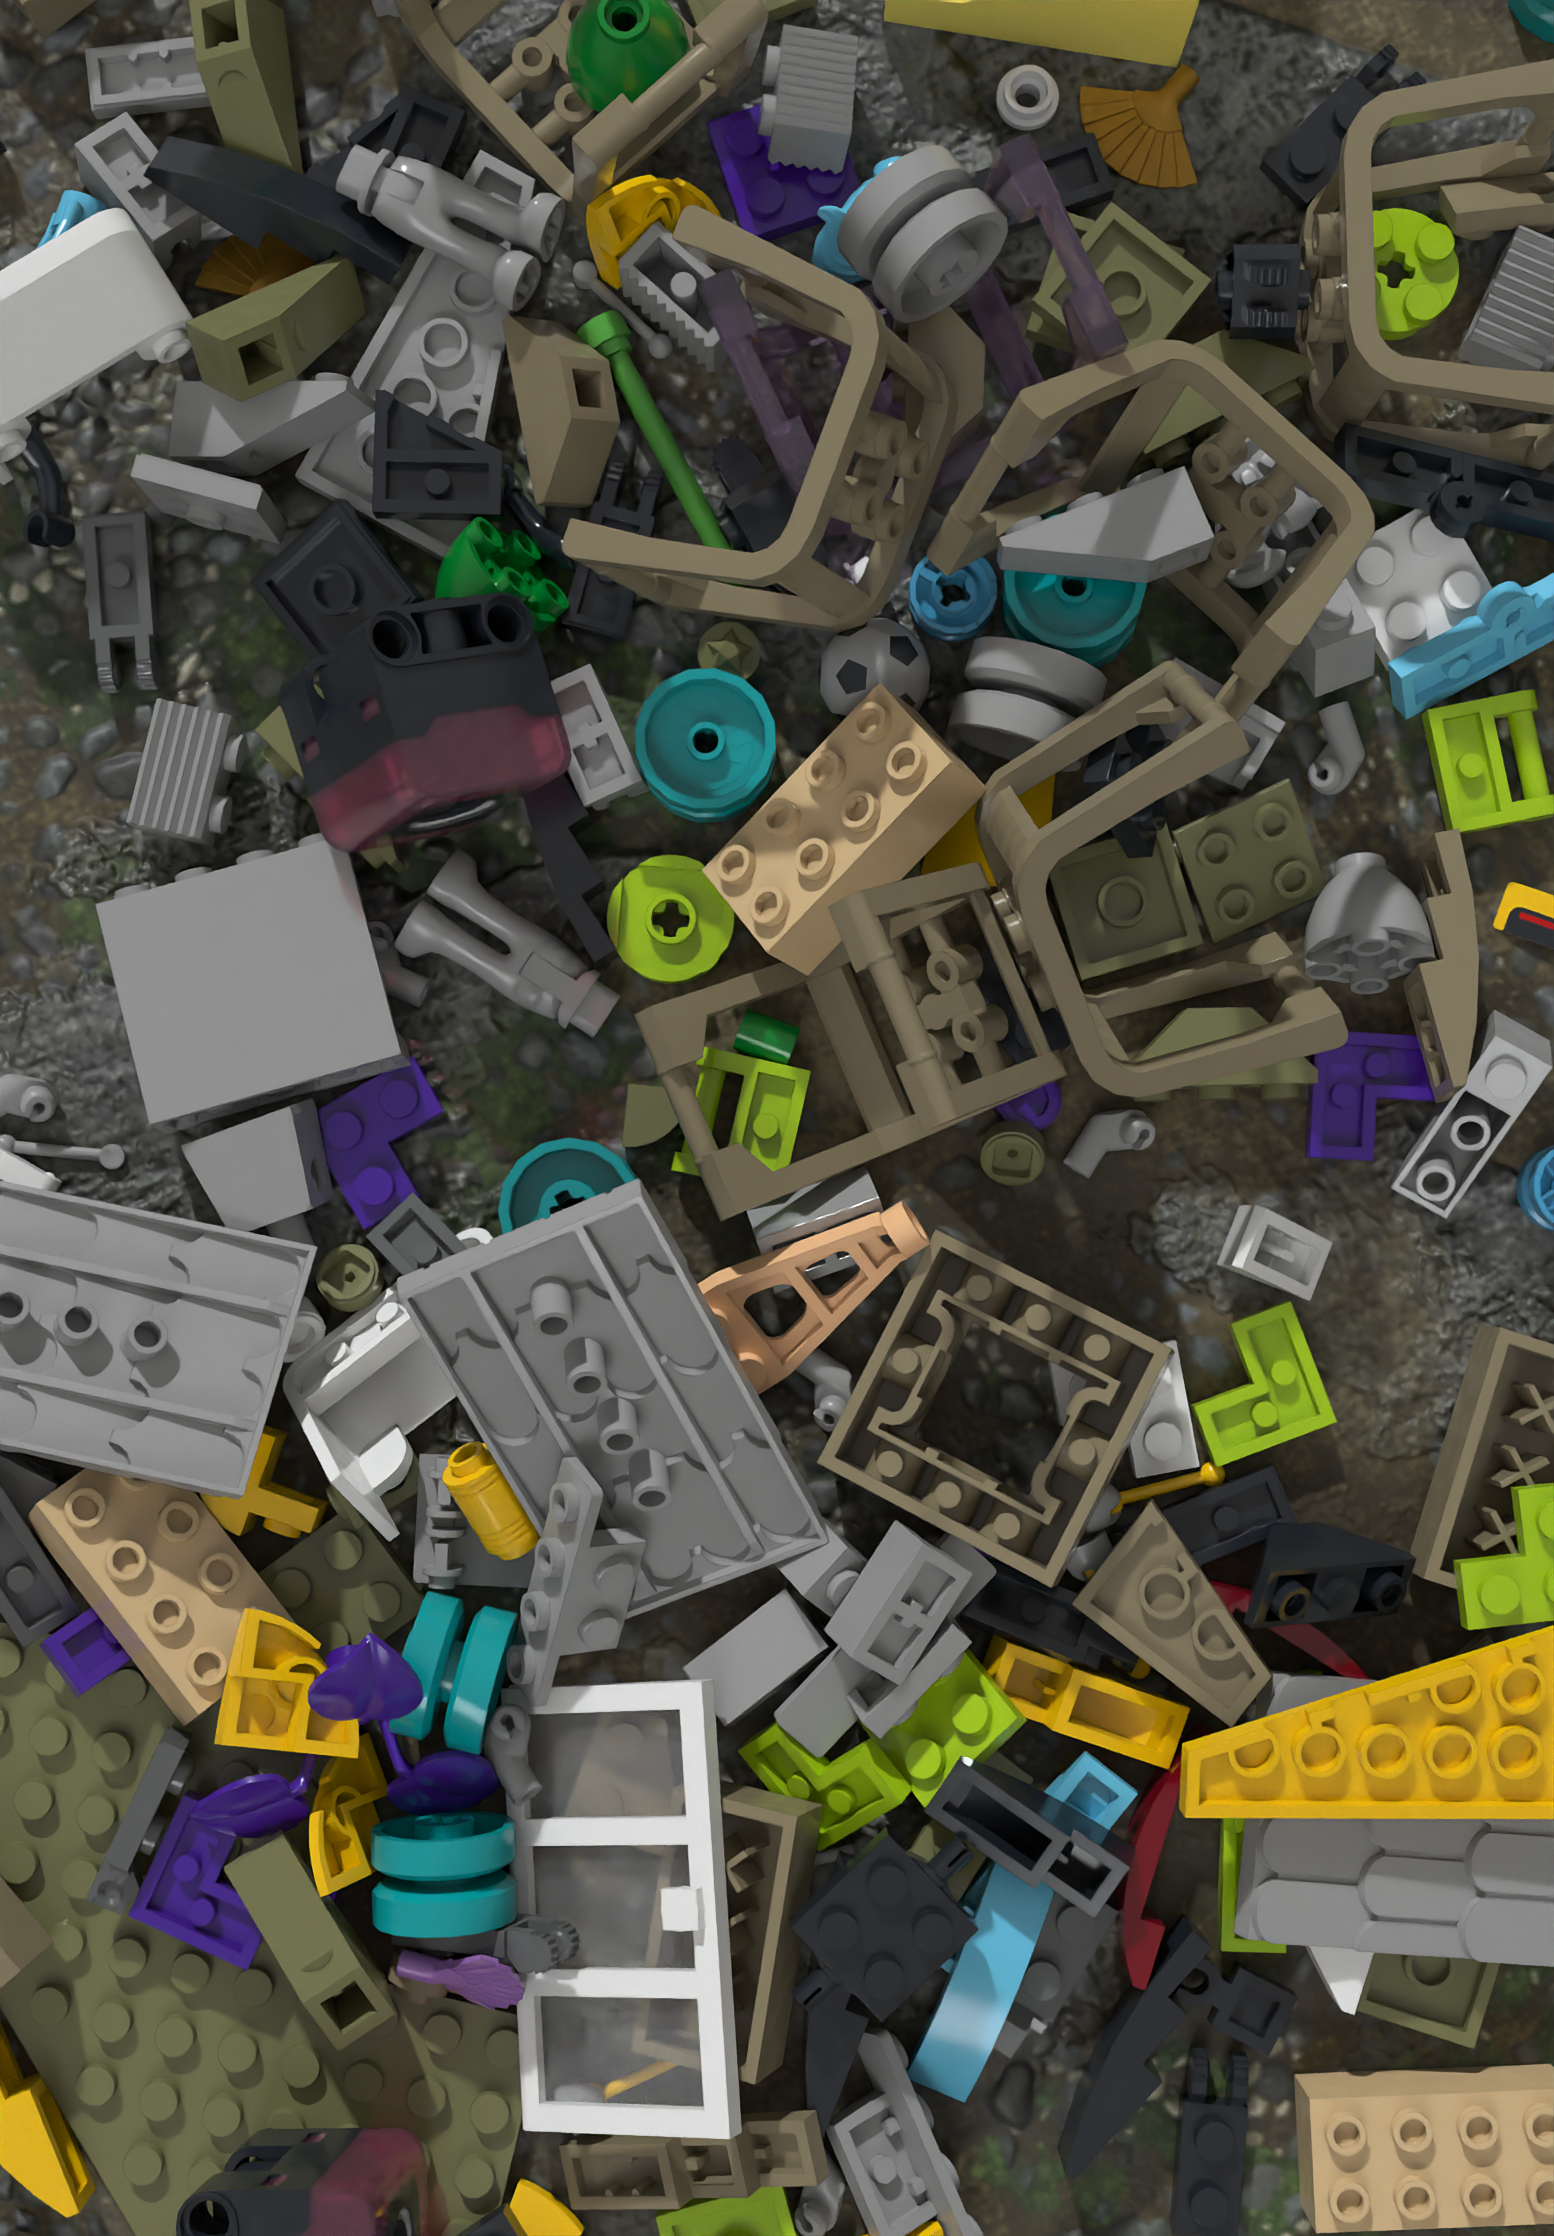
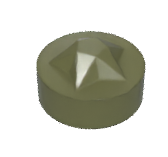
[697,622,761,682]
[980,1120,1045,1186]
[316,1244,384,1312]

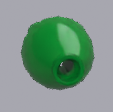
[566,0,691,113]
[435,517,569,635]

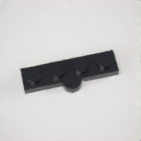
[1334,422,1554,542]

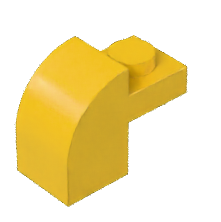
[200,1425,330,1538]

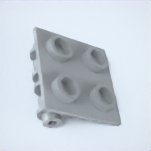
[413,1454,536,1589]

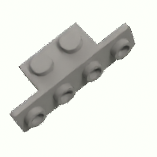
[506,1457,647,1707]
[774,1532,996,1757]
[826,2025,984,2236]

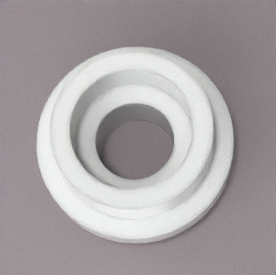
[996,65,1059,130]

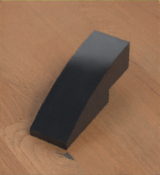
[924,1755,1136,1918]

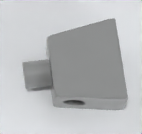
[181,1098,333,1246]

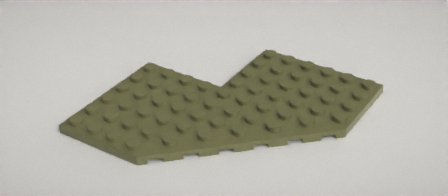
[0,1617,547,2236]

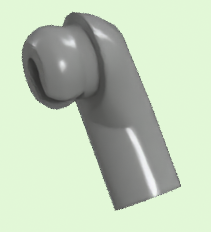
[1308,701,1365,795]
[368,921,431,1007]
[0,1073,58,1122]
[1063,1108,1156,1179]
[795,1348,854,1432]
[484,1704,542,1805]
[794,2147,846,2236]

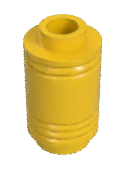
[442,1441,541,1560]

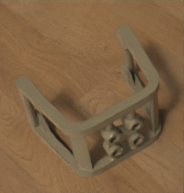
[393,0,769,223]
[1299,59,1554,471]
[562,205,958,632]
[926,339,1375,788]
[974,660,1348,1098]
[634,862,1070,1222]

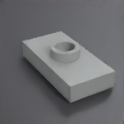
[85,37,211,119]

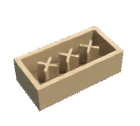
[702,682,987,976]
[25,1468,297,1726]
[1294,2064,1554,2233]

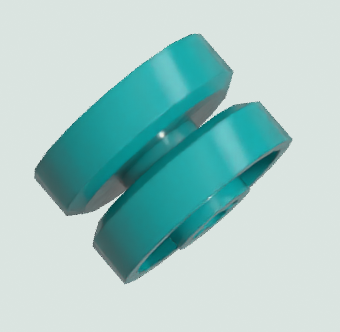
[1001,514,1147,669]
[635,668,776,823]
[498,1138,638,1234]
[389,1591,518,1755]
[371,1810,518,1938]

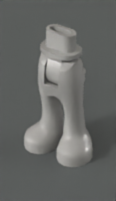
[336,145,566,312]
[394,848,621,1038]

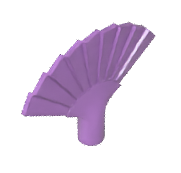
[396,1949,525,2011]

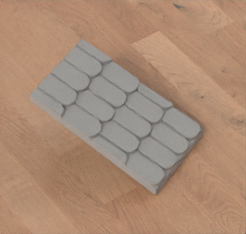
[397,1178,829,1619]
[0,1181,317,1500]
[1234,1670,1554,1967]

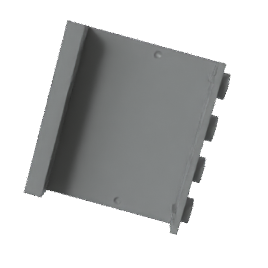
[96,833,412,1134]

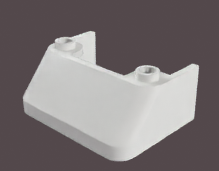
[0,208,193,485]
[283,1228,493,1542]

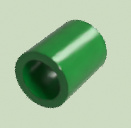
[732,1008,801,1065]

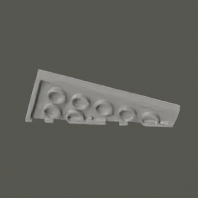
[295,150,537,561]

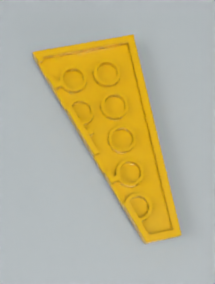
[1179,1625,1554,1819]

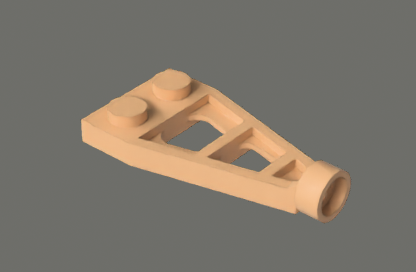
[697,1200,930,1395]

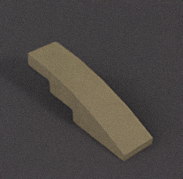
[1402,828,1479,1103]
[559,2110,830,2210]

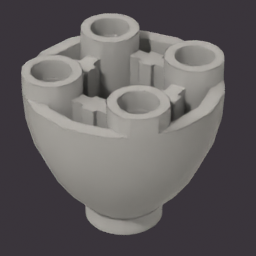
[1303,852,1436,994]

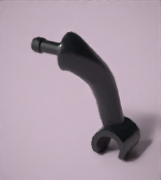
[19,417,75,548]
[503,463,576,571]

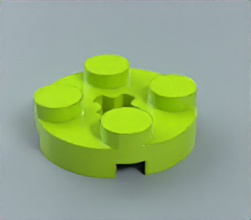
[1373,208,1459,340]
[607,855,735,984]

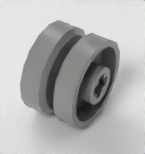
[836,145,1008,323]
[947,636,1108,772]

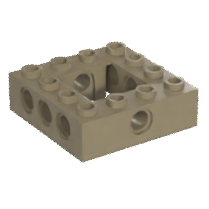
[817,1229,1175,1588]

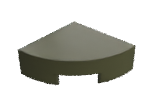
[622,1084,679,1148]

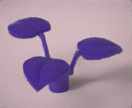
[190,1633,501,1838]

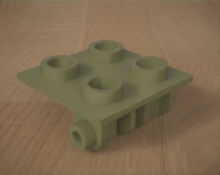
[1172,778,1326,944]

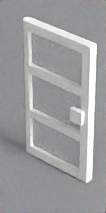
[500,1679,742,2139]

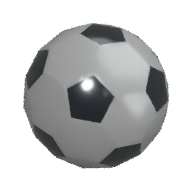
[817,618,932,722]

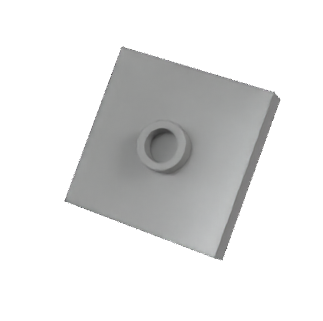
[130,453,287,544]

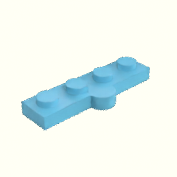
[1388,573,1554,720]

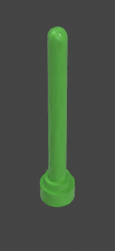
[576,310,745,588]

